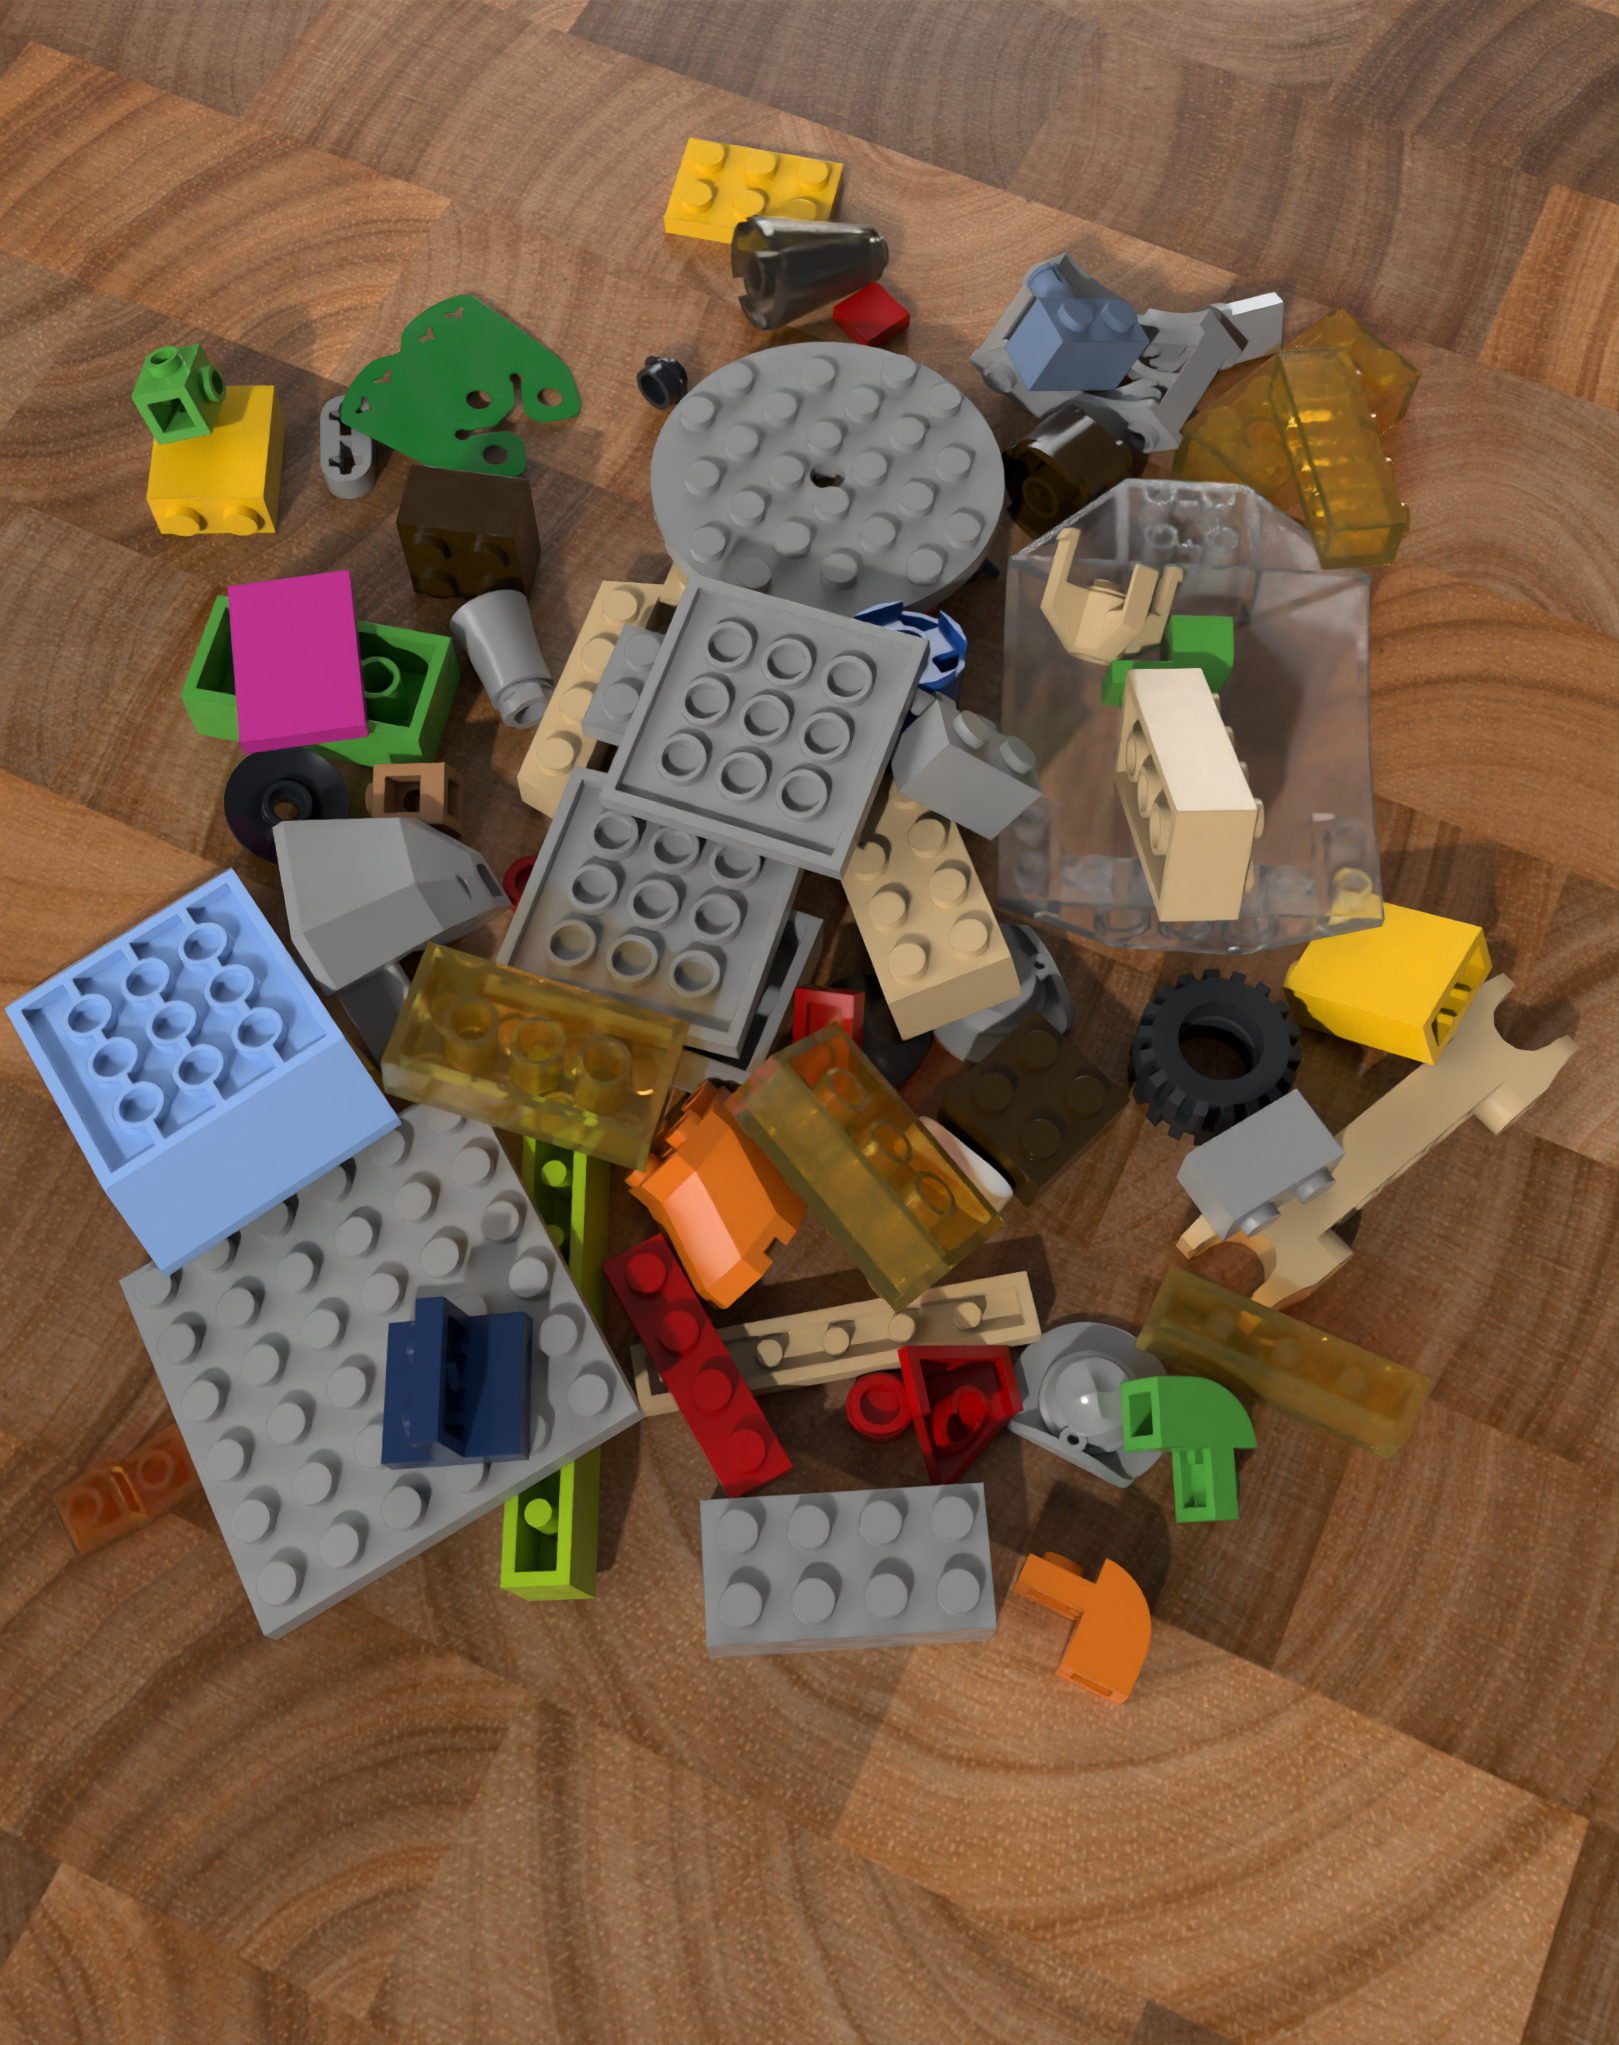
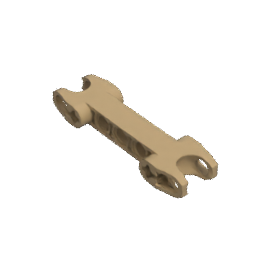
[1176,973,1580,1328]

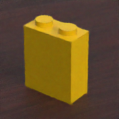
[146,385,286,536]
[1282,891,1493,1066]

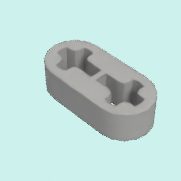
[320,395,376,499]

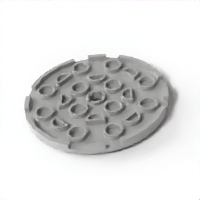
[650,342,1005,619]

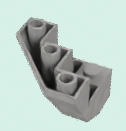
[272,817,513,997]

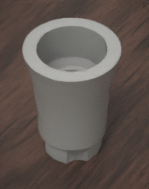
[449,590,554,730]

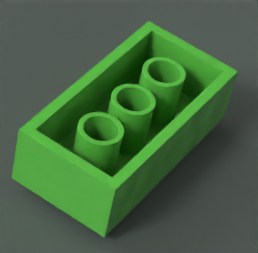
[180,595,461,767]

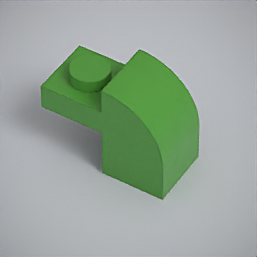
[1101,615,1234,710]
[1120,1376,1257,1523]

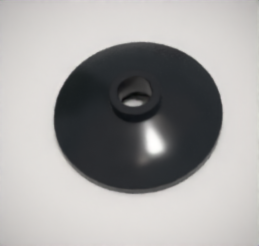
[224,747,350,864]

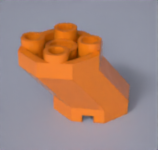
[623,1080,808,1310]

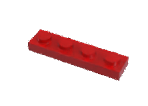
[601,1233,793,1499]

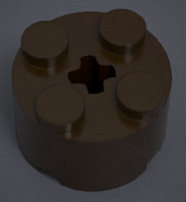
[1001,405,1134,547]

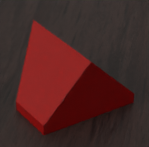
[897,1345,1024,1486]

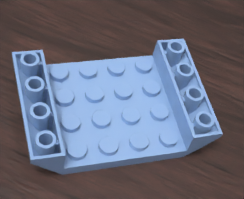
[5,867,402,1277]

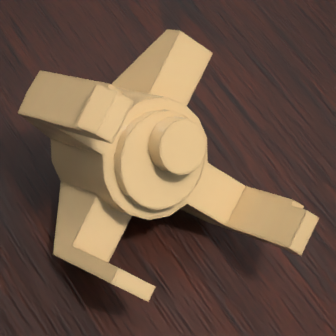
[1040,527,1183,666]

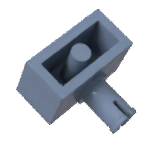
[1004,263,1150,391]

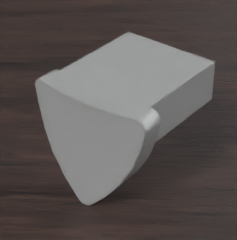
[1194,292,1284,371]

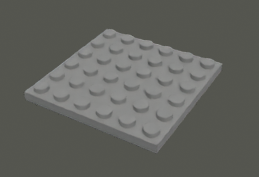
[119,1074,646,1640]

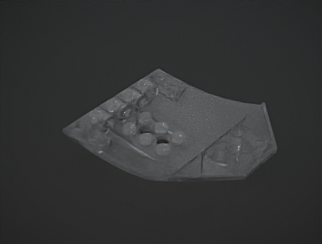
[997,478,1385,955]

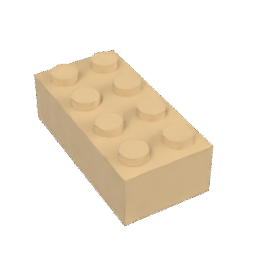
[1113,668,1264,922]
[841,773,1023,1041]

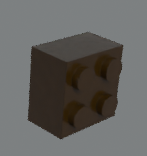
[396,464,541,603]
[936,1010,1130,1209]

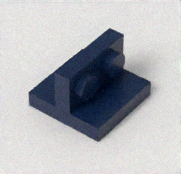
[381,1296,533,1470]

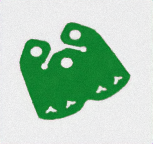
[340,294,580,477]

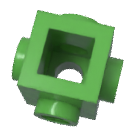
[131,344,226,445]

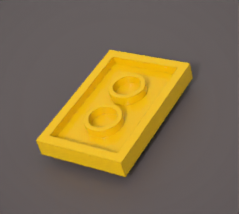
[664,138,844,260]

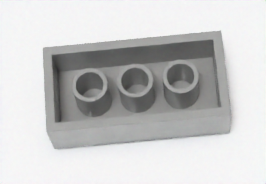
[700,1483,997,1659]

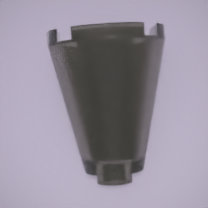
[731,215,889,331]

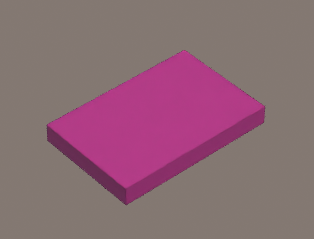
[227,570,369,754]

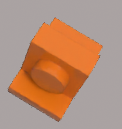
[1012,1552,1151,1705]

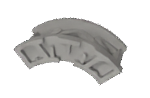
[969,252,1242,453]

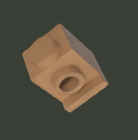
[365,762,464,835]

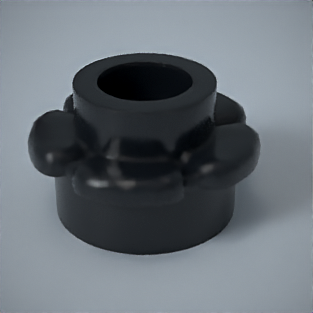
[637,355,688,410]

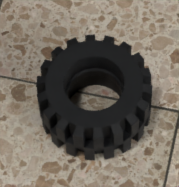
[1127,969,1302,1146]

